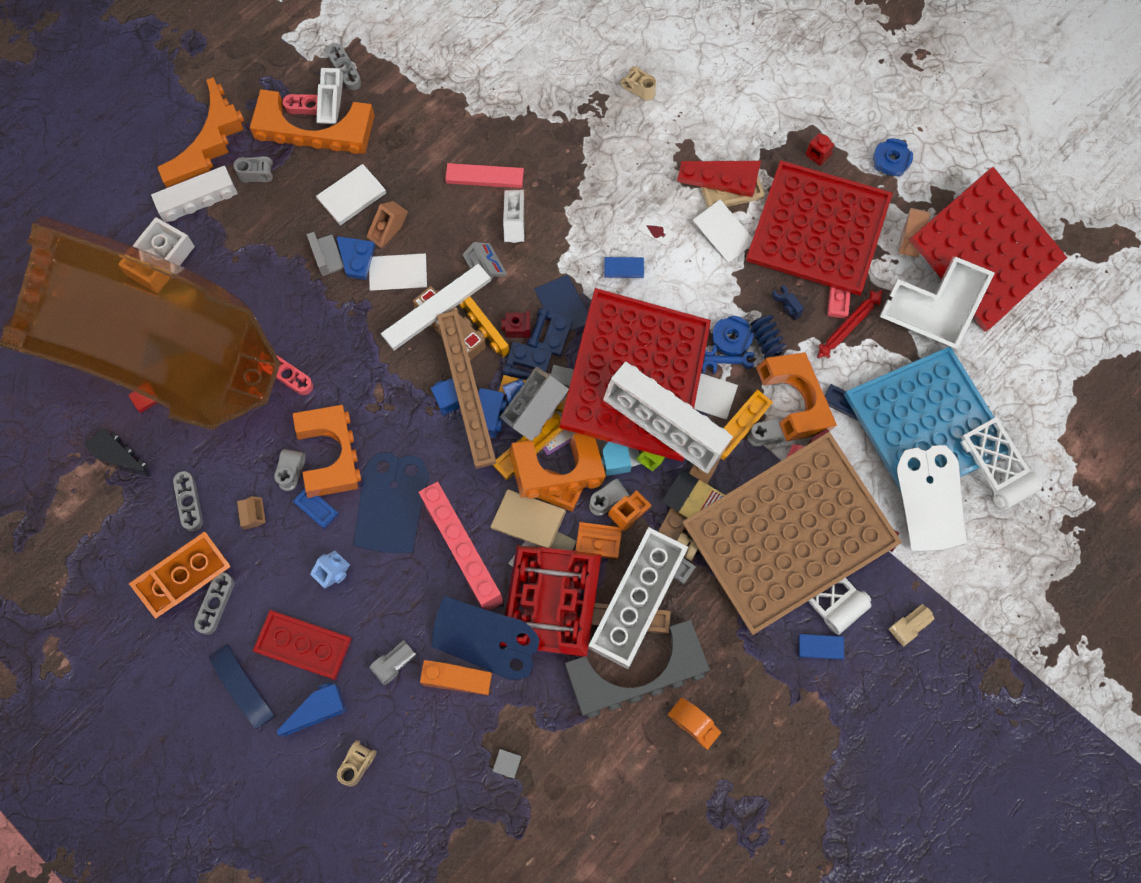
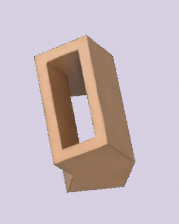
[237,496,266,530]

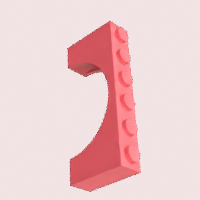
[419,481,504,611]

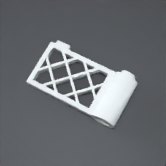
[960,417,1042,510]
[808,578,871,635]

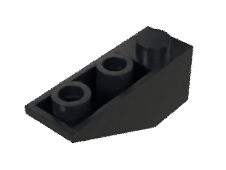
[84,428,151,477]

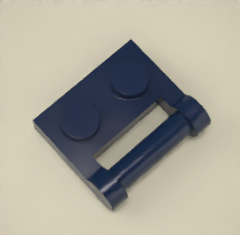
[526,308,573,357]
[503,342,552,379]

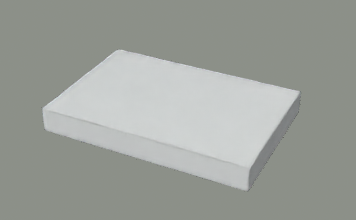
[316,164,386,226]

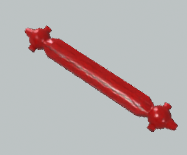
[817,290,883,359]

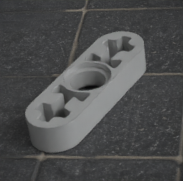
[327,43,361,91]
[173,471,203,532]
[194,572,234,635]

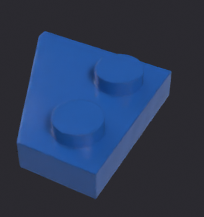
[337,236,375,280]

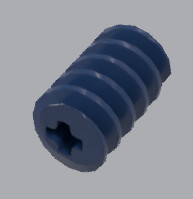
[750,315,787,359]

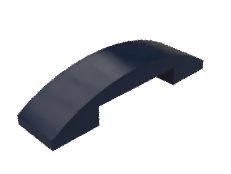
[209,644,275,729]

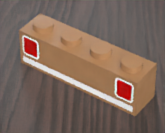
[413,286,486,361]

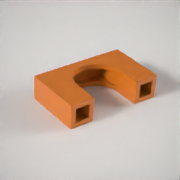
[756,352,837,442]
[292,405,361,498]
[509,433,606,499]

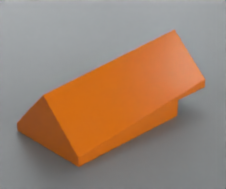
[129,531,231,619]

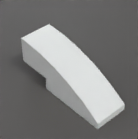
[317,68,343,124]

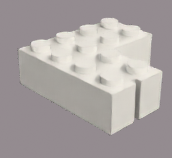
[879,256,994,349]

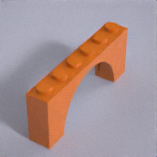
[250,89,375,154]

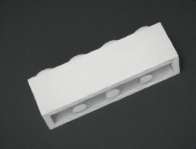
[151,165,238,223]

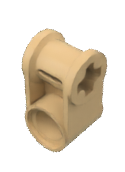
[620,66,656,100]
[337,740,377,787]

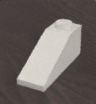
[503,190,524,243]

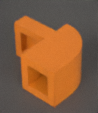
[608,491,652,531]
[668,697,721,750]

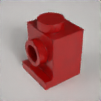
[805,133,834,166]

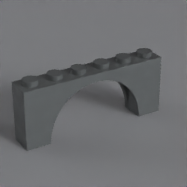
[565,620,710,719]

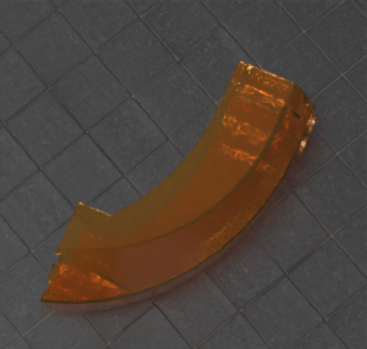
[0,216,281,430]

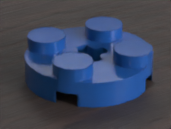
[873,138,913,176]
[712,316,753,356]

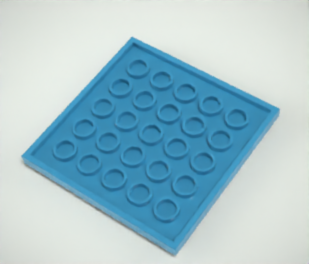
[844,346,1009,494]

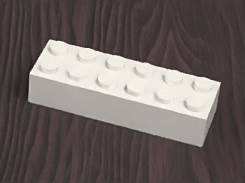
[603,362,733,474]
[589,527,688,669]

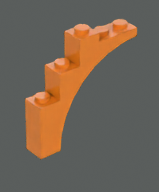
[157,77,244,188]

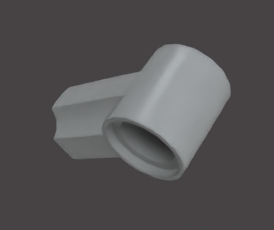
[369,640,416,685]

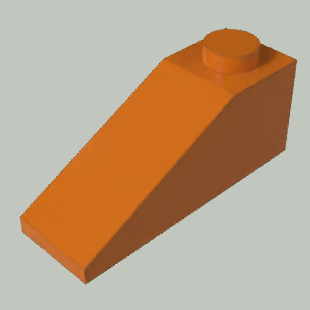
[420,660,492,696]

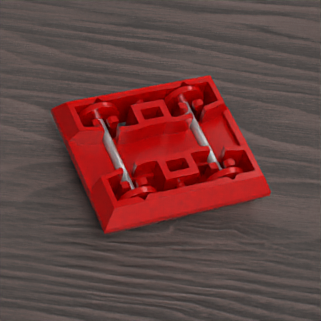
[500,545,602,657]

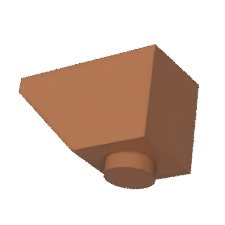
[366,201,408,248]
[898,208,930,258]

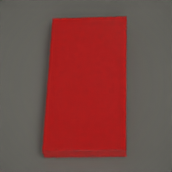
[253,610,352,681]

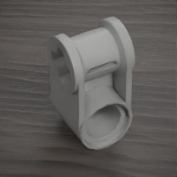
[234,156,273,183]
[747,417,786,447]
[274,449,306,491]
[589,479,630,516]

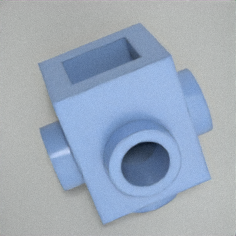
[310,551,350,588]

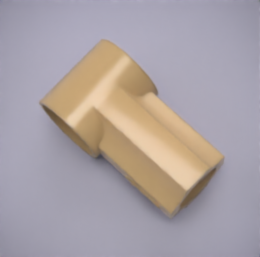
[888,604,935,646]

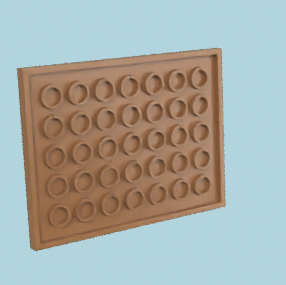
[682,431,902,635]

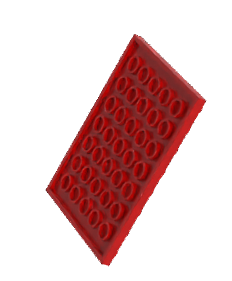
[559,288,711,462]

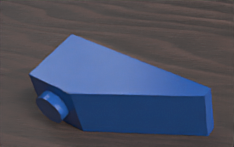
[277,682,347,737]

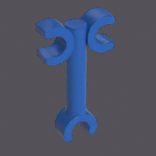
[701,345,754,374]

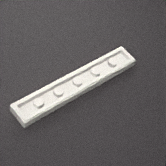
[381,264,491,351]

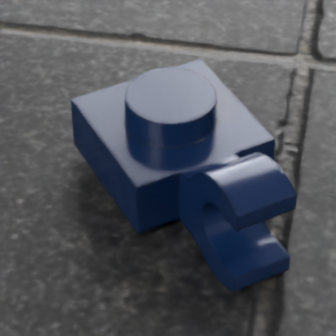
[772,285,804,321]

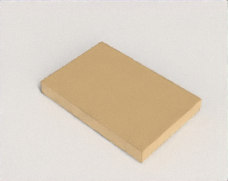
[701,177,765,208]
[491,489,566,548]

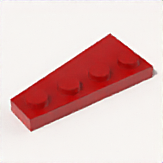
[677,161,761,198]

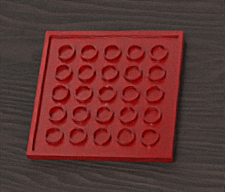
[746,160,893,296]
[909,167,1068,332]

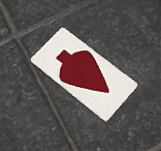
[637,217,674,245]

